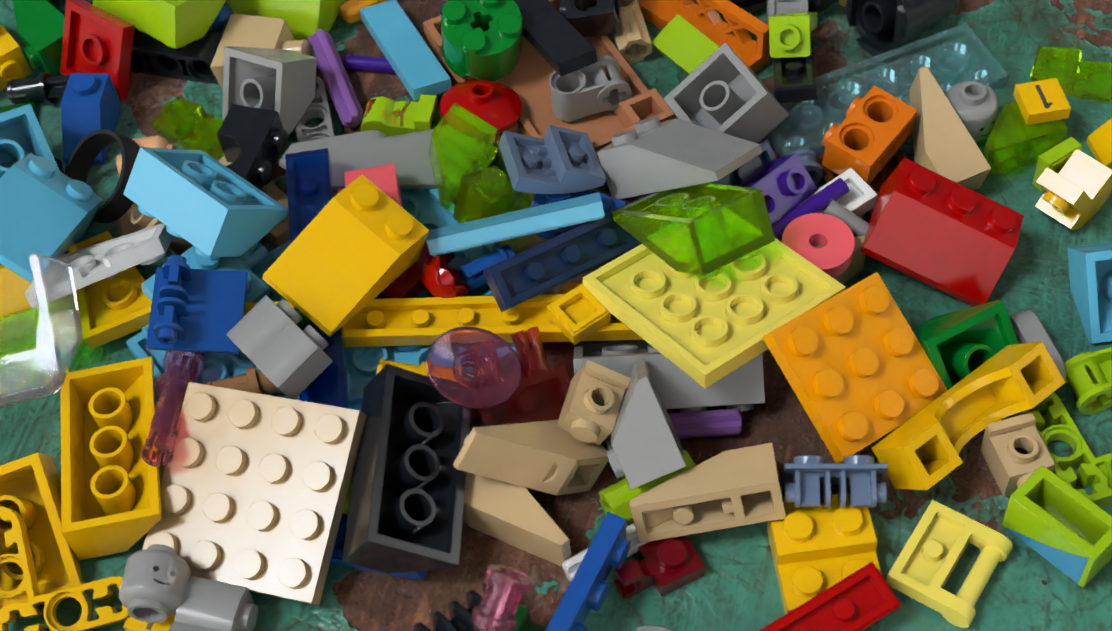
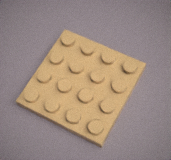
[142,382,367,605]

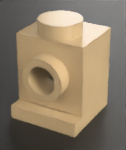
[556,359,631,446]
[980,412,1055,497]

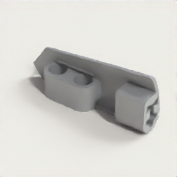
[279,126,491,190]

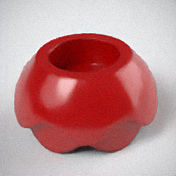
[421,255,470,298]

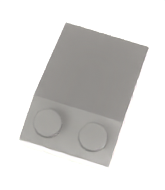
[597,116,763,199]

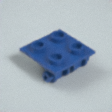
[146,255,248,354]

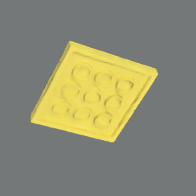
[582,200,846,389]

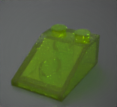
[612,183,775,279]

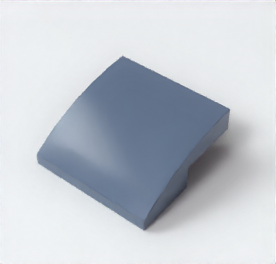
[498,125,606,194]

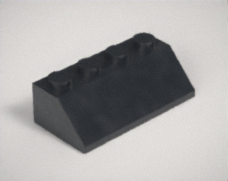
[342,364,473,574]

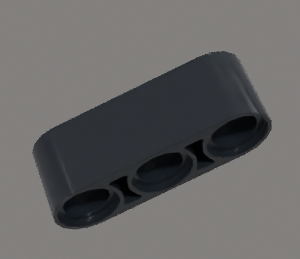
[130,27,223,83]

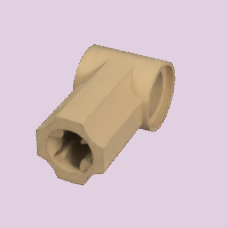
[612,0,652,64]

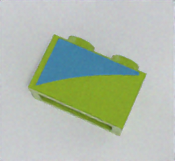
[1002,465,1112,588]

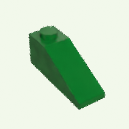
[13,0,65,77]

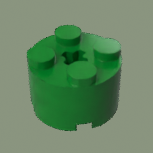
[441,0,522,81]

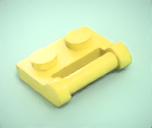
[886,499,1013,628]

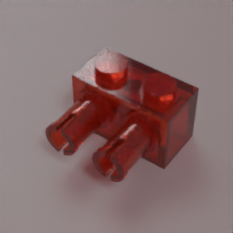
[465,326,570,427]

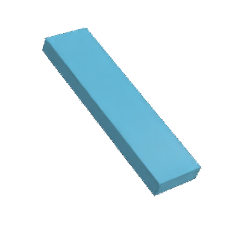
[360,0,451,101]
[426,192,605,256]

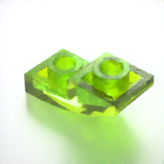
[150,98,223,159]

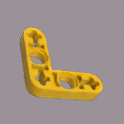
[0,506,129,631]

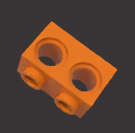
[822,85,918,185]

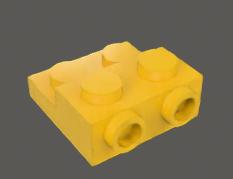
[767,493,882,614]

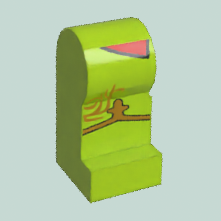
[360,94,441,137]

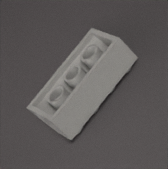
[573,340,765,413]

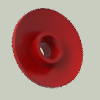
[440,80,522,136]

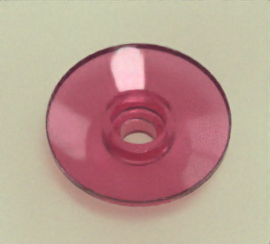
[426,327,521,409]

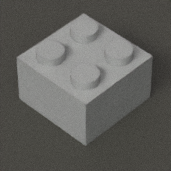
[663,42,789,143]

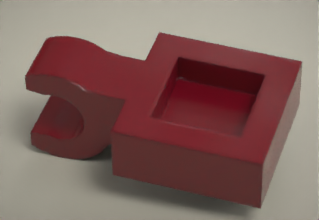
[614,535,705,599]

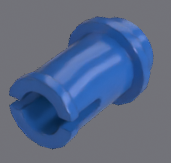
[459,244,515,292]

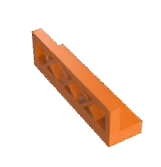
[639,0,770,73]

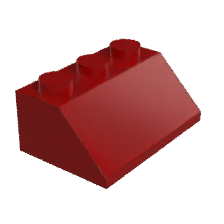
[860,157,1024,306]

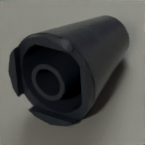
[846,0,958,56]

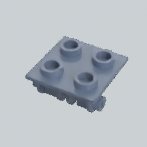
[780,455,887,508]

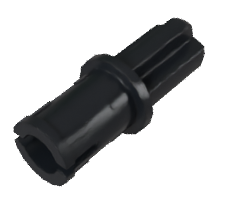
[7,72,70,105]

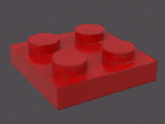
[60,0,135,100]

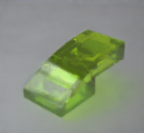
[1030,46,1112,103]

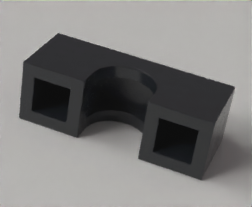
[217,104,288,191]

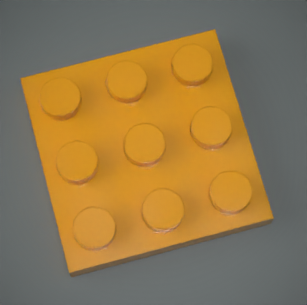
[762,272,948,463]

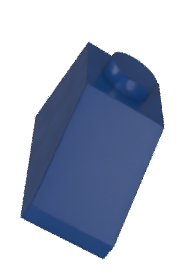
[61,73,122,165]

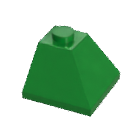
[912,300,1019,390]

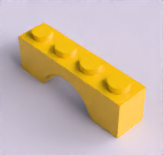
[871,342,1066,490]

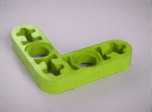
[1015,392,1112,509]

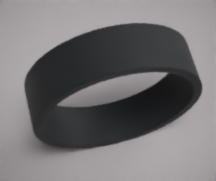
[64,129,140,224]

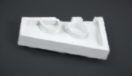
[24,223,173,309]

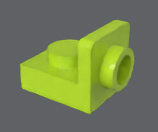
[769,12,818,58]

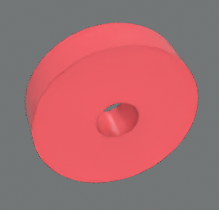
[782,213,855,278]

